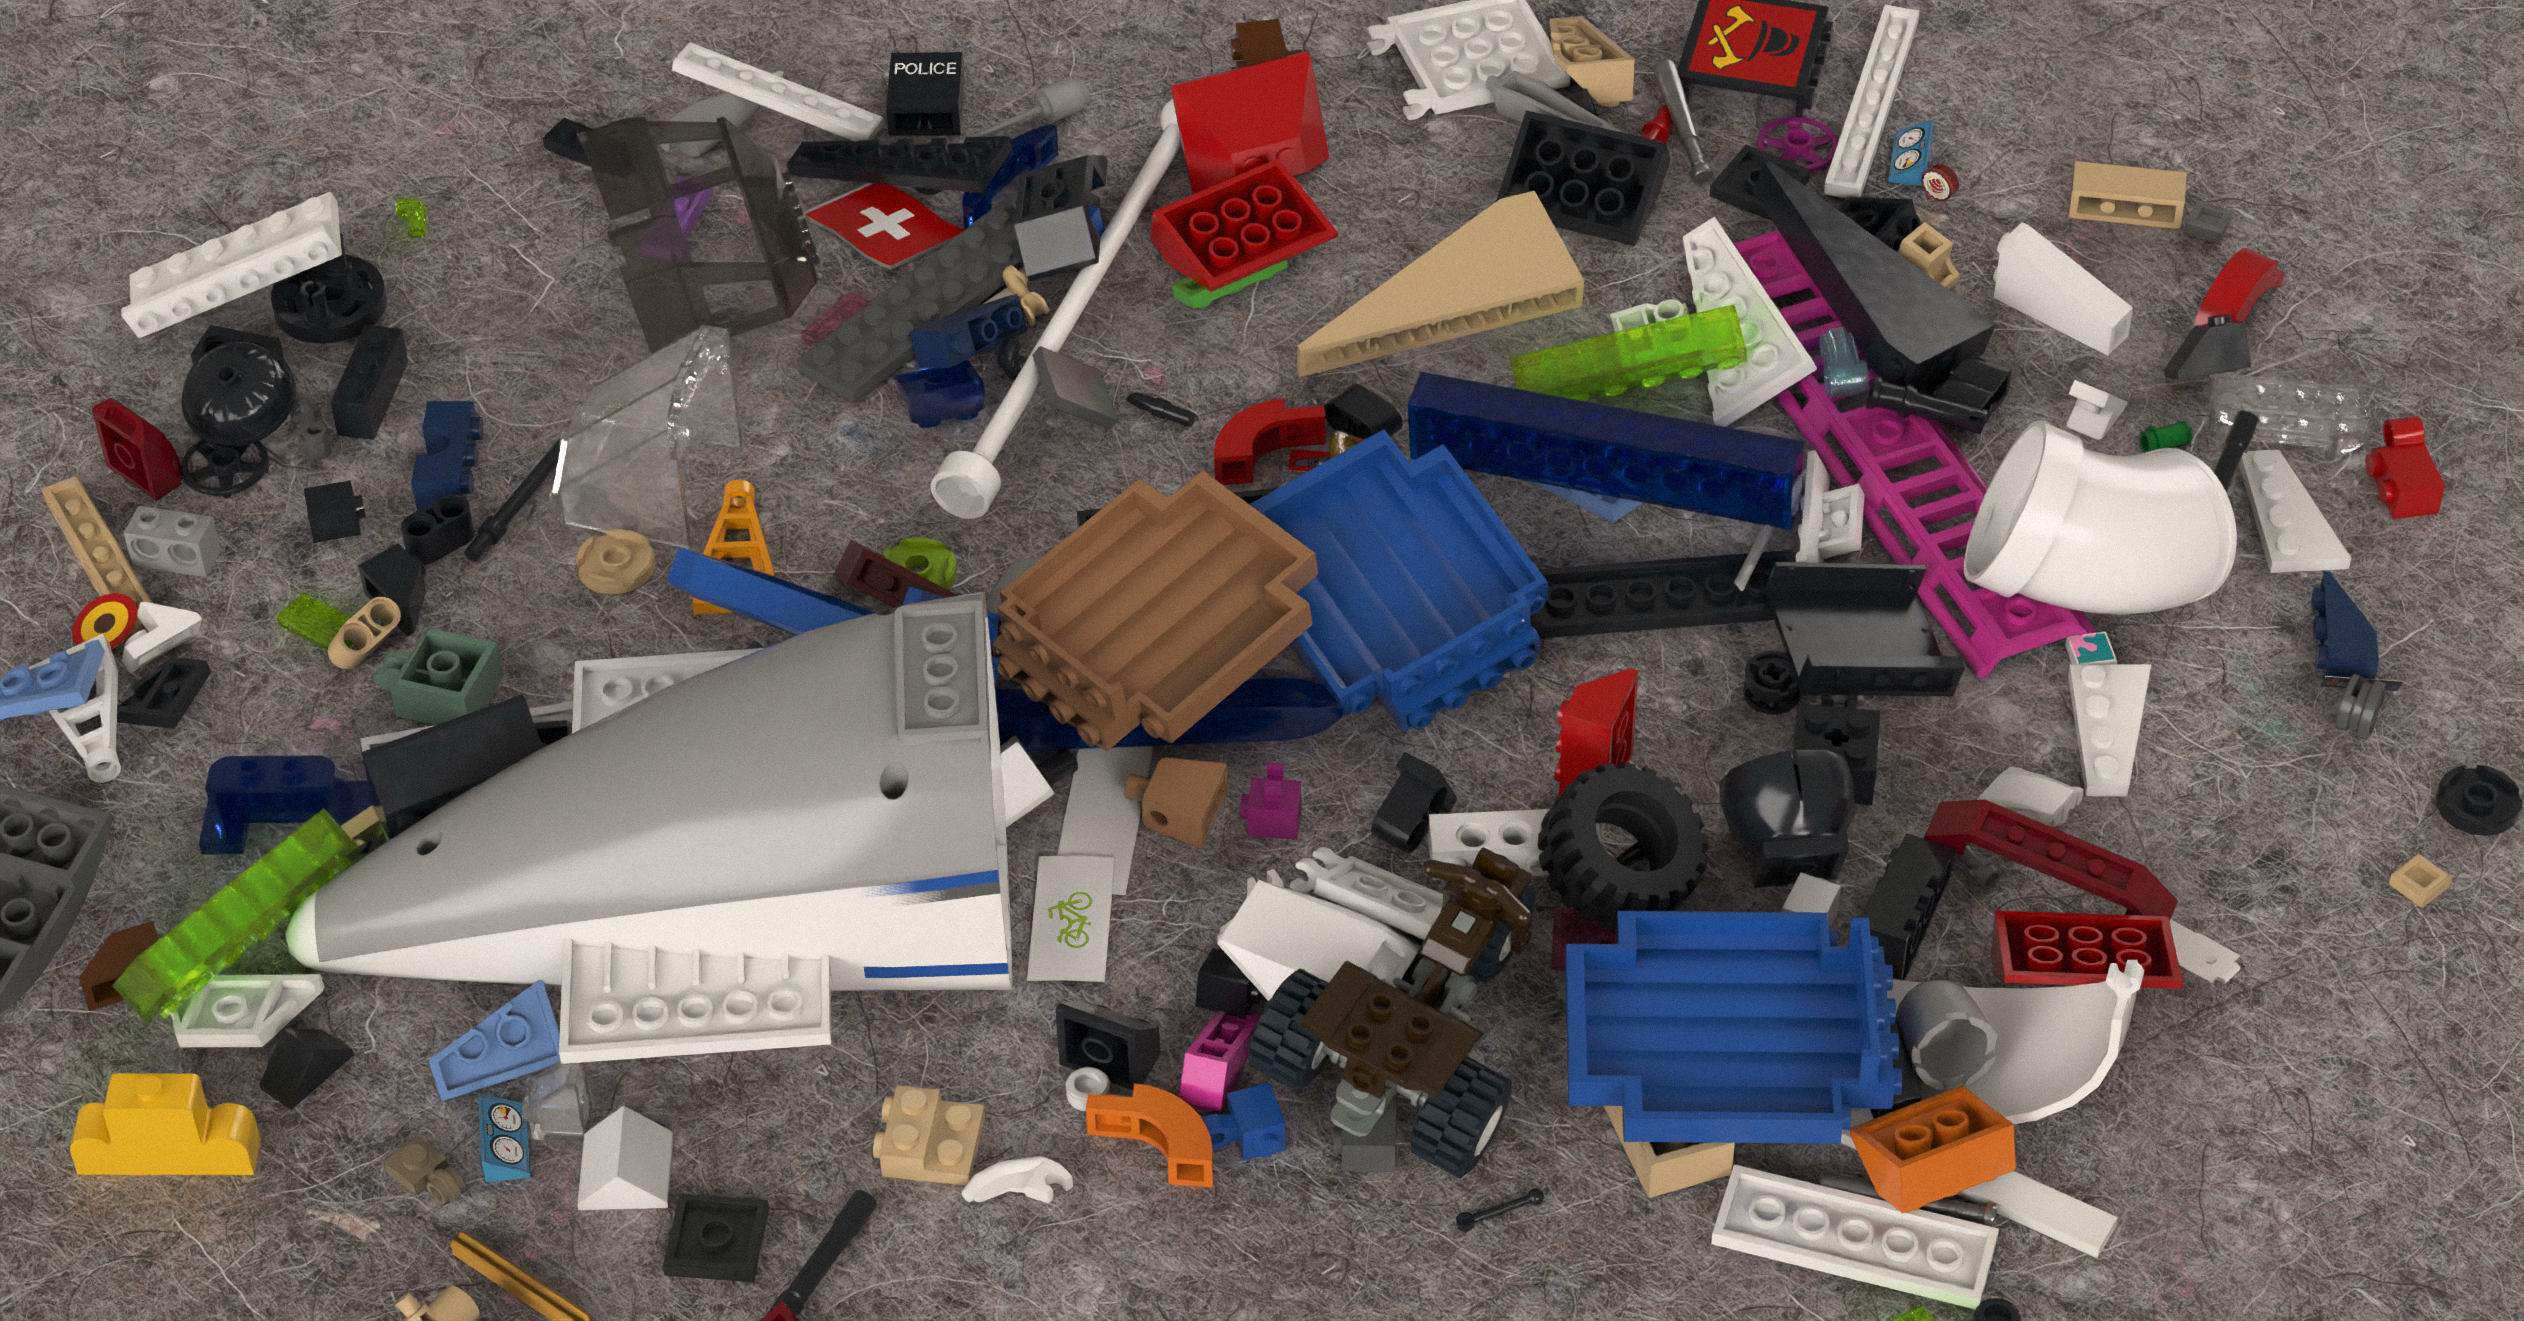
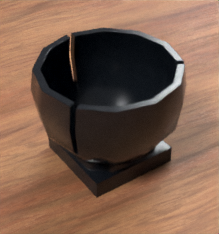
[1719,750,1855,888]

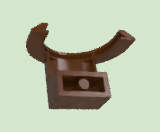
[1230,19,1302,70]

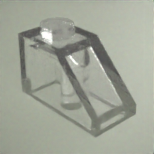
[522,1060,592,1142]

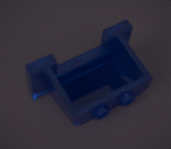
[199,755,373,855]

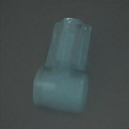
[1819,327,1869,398]

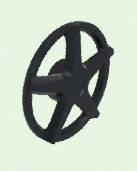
[181,440,269,499]

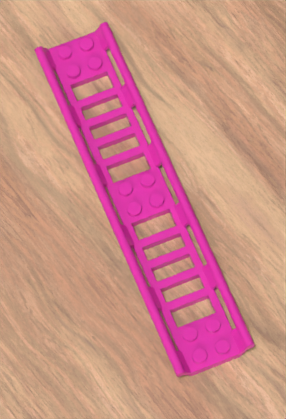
[1689,230,2097,678]

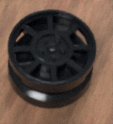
[1743,651,1801,715]

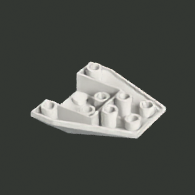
[1217,880,1421,1068]

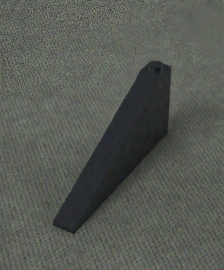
[1753,160,1996,388]

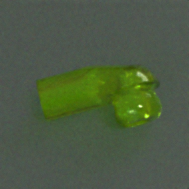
[396,196,427,238]

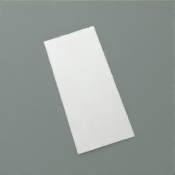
[1057,723,1155,895]

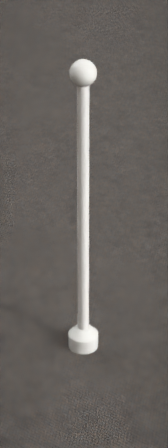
[931,99,1182,519]

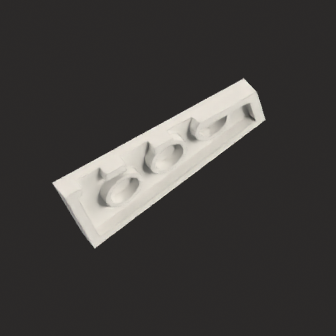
[2239,449,2351,573]

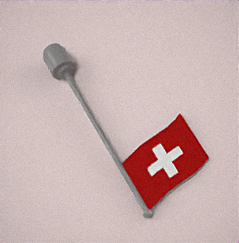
[796,76,1090,270]

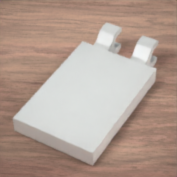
[1290,847,1443,940]

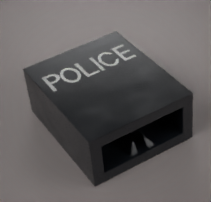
[886,52,965,136]

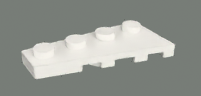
[2068,664,2151,796]

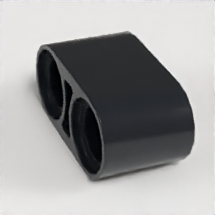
[1324,383,1403,444]
[401,494,474,565]

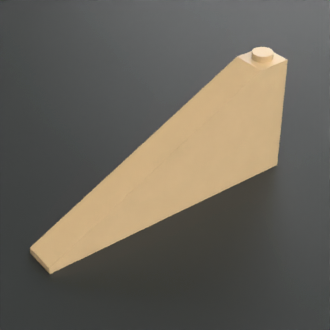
[1297,191,1584,377]

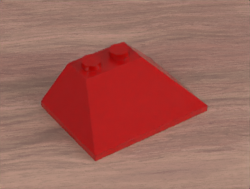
[1170,51,1330,193]

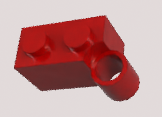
[2365,416,2445,519]

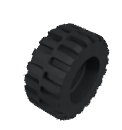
[1537,762,1709,931]

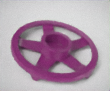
[1757,117,1838,172]

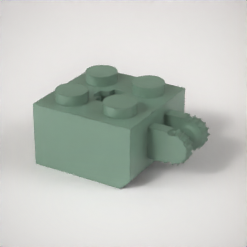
[373,628,503,725]

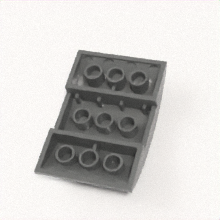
[0,784,113,1014]

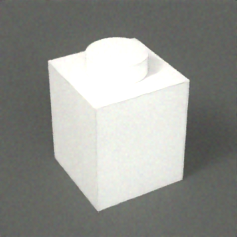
[1782,873,1841,930]

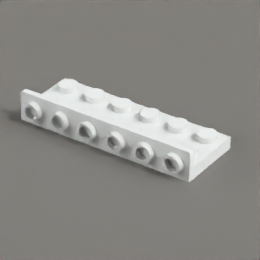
[121,192,342,338]

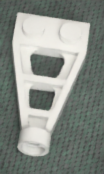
[29,634,121,783]

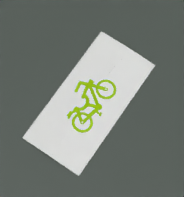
[1027,855,1115,982]

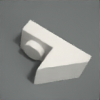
[2067,380,2127,440]
[121,601,202,673]

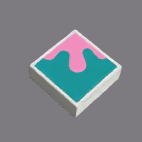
[2065,631,2117,665]

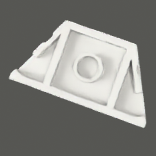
[162,974,325,1048]

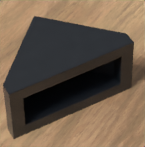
[259,1029,354,1110]

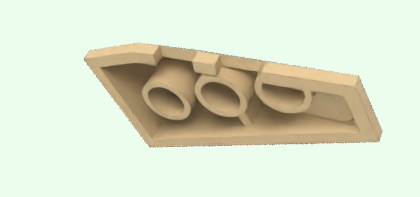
[1549,16,1635,107]

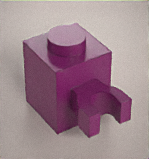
[1240,763,1302,840]

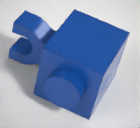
[1203,1083,1286,1161]

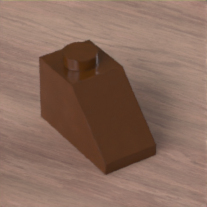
[79,921,170,1011]

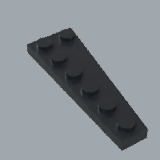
[786,136,1012,193]

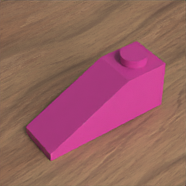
[1179,1010,1261,1112]

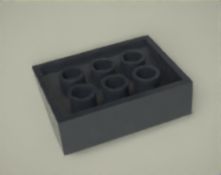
[1497,110,1670,246]

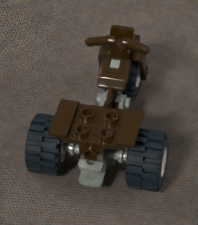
[1248,847,1535,1178]

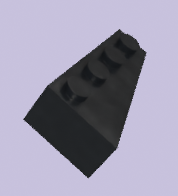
[1860,833,1955,981]

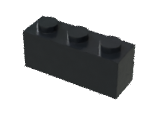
[330,325,408,440]

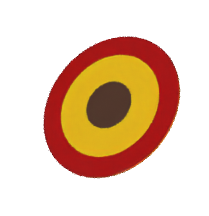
[72,593,137,649]

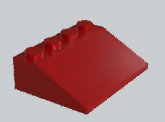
[1150,158,1338,292]
[1991,910,2183,989]

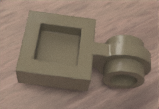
[384,1135,465,1204]

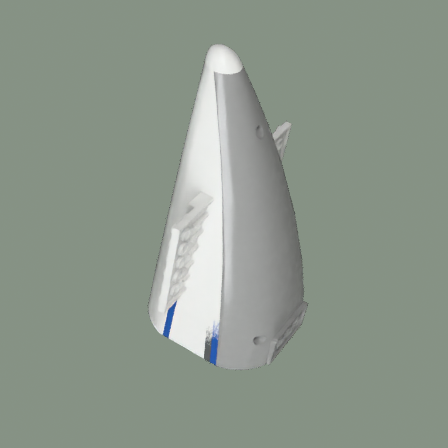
[285,591,1012,1064]

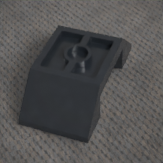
[1014,155,1108,281]

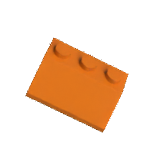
[1850,1085,2016,1214]

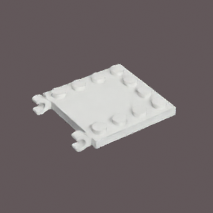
[1367,0,1570,120]

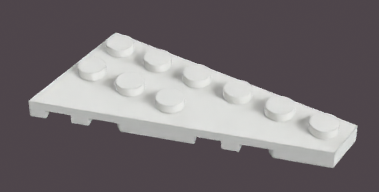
[1683,217,1817,431]

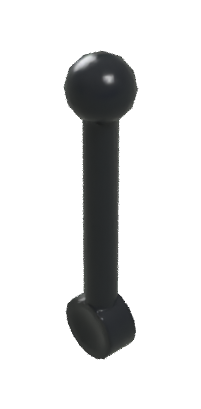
[1456,1188,1544,1232]

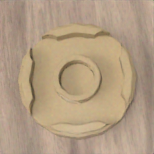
[575,529,656,595]

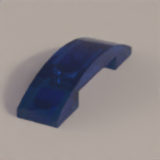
[962,124,1058,230]

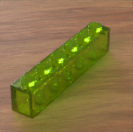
[1509,304,1747,413]

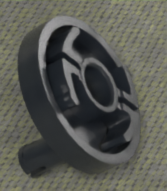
[271,233,387,344]

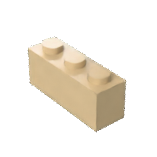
[2069,161,2187,229]

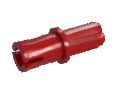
[1640,104,1674,143]

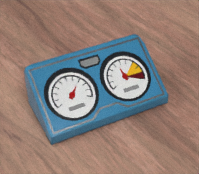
[1888,120,1934,186]
[478,1095,531,1183]

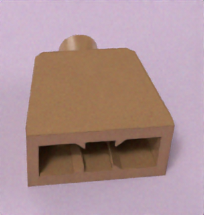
[1124,757,1228,849]

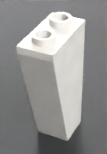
[1993,222,2133,356]

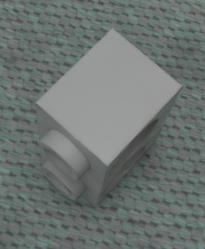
[124,506,221,578]

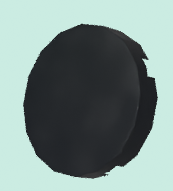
[2436,765,2522,836]

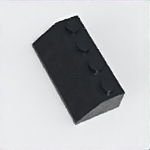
[361,694,543,840]

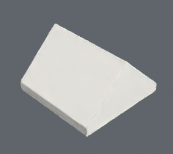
[1000,735,1055,827]
[578,1105,674,1210]

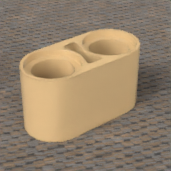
[328,597,401,670]

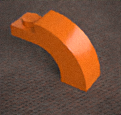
[1086,1083,1214,1188]

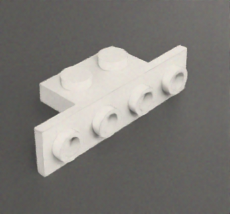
[1796,450,1865,563]

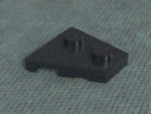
[117,657,211,729]

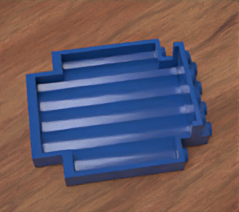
[1249,430,1548,732]
[667,547,1001,685]
[1565,911,1902,1144]

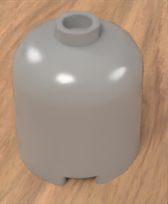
[1896,980,1998,1090]

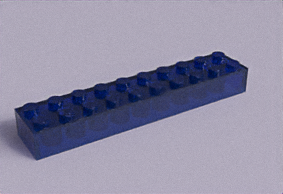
[1407,372,1804,530]

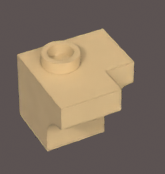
[1897,222,1961,290]

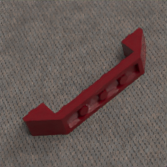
[834,540,1001,657]
[1924,799,2178,922]

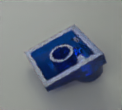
[895,360,986,428]

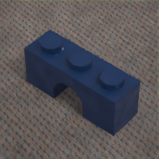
[411,401,484,510]

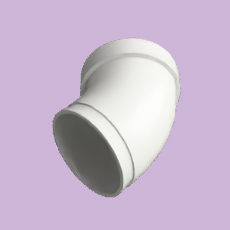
[1964,420,2237,615]

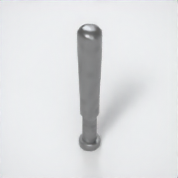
[1654,59,1713,184]
[1817,1171,1997,1227]

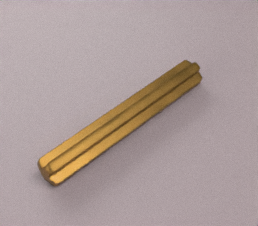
[450,1231,593,1321]

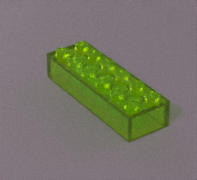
[112,808,358,1024]

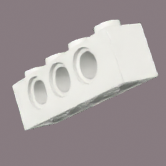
[1428,809,1602,880]

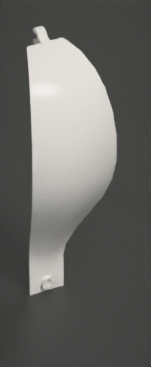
[1887,960,2144,1124]

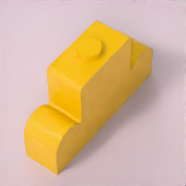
[70,1073,261,1175]

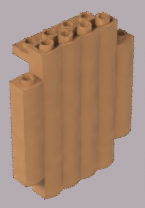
[992,470,1318,751]

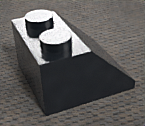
[1056,1000,1160,1090]

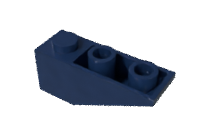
[909,294,1027,368]
[2311,571,2379,680]

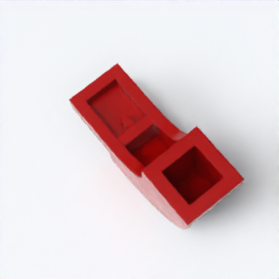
[2193,248,2286,325]
[1214,398,1326,485]

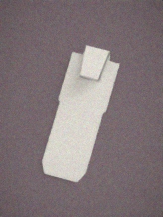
[2170,919,2240,984]

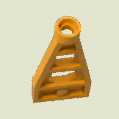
[693,479,775,615]

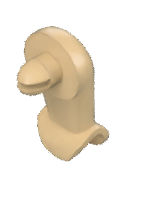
[1002,265,1049,327]

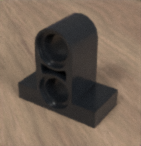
[1371,752,1457,854]

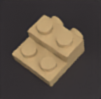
[873,1085,985,1185]

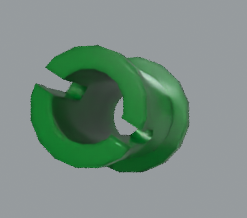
[2139,420,2192,453]

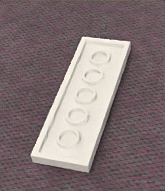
[1711,1164,1999,1309]

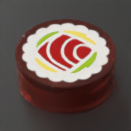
[1921,163,1959,202]

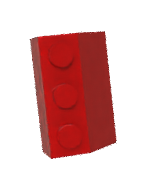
[1554,668,1638,796]

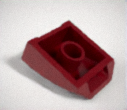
[92,398,182,501]

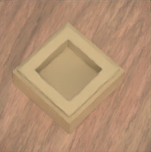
[2389,853,2452,908]

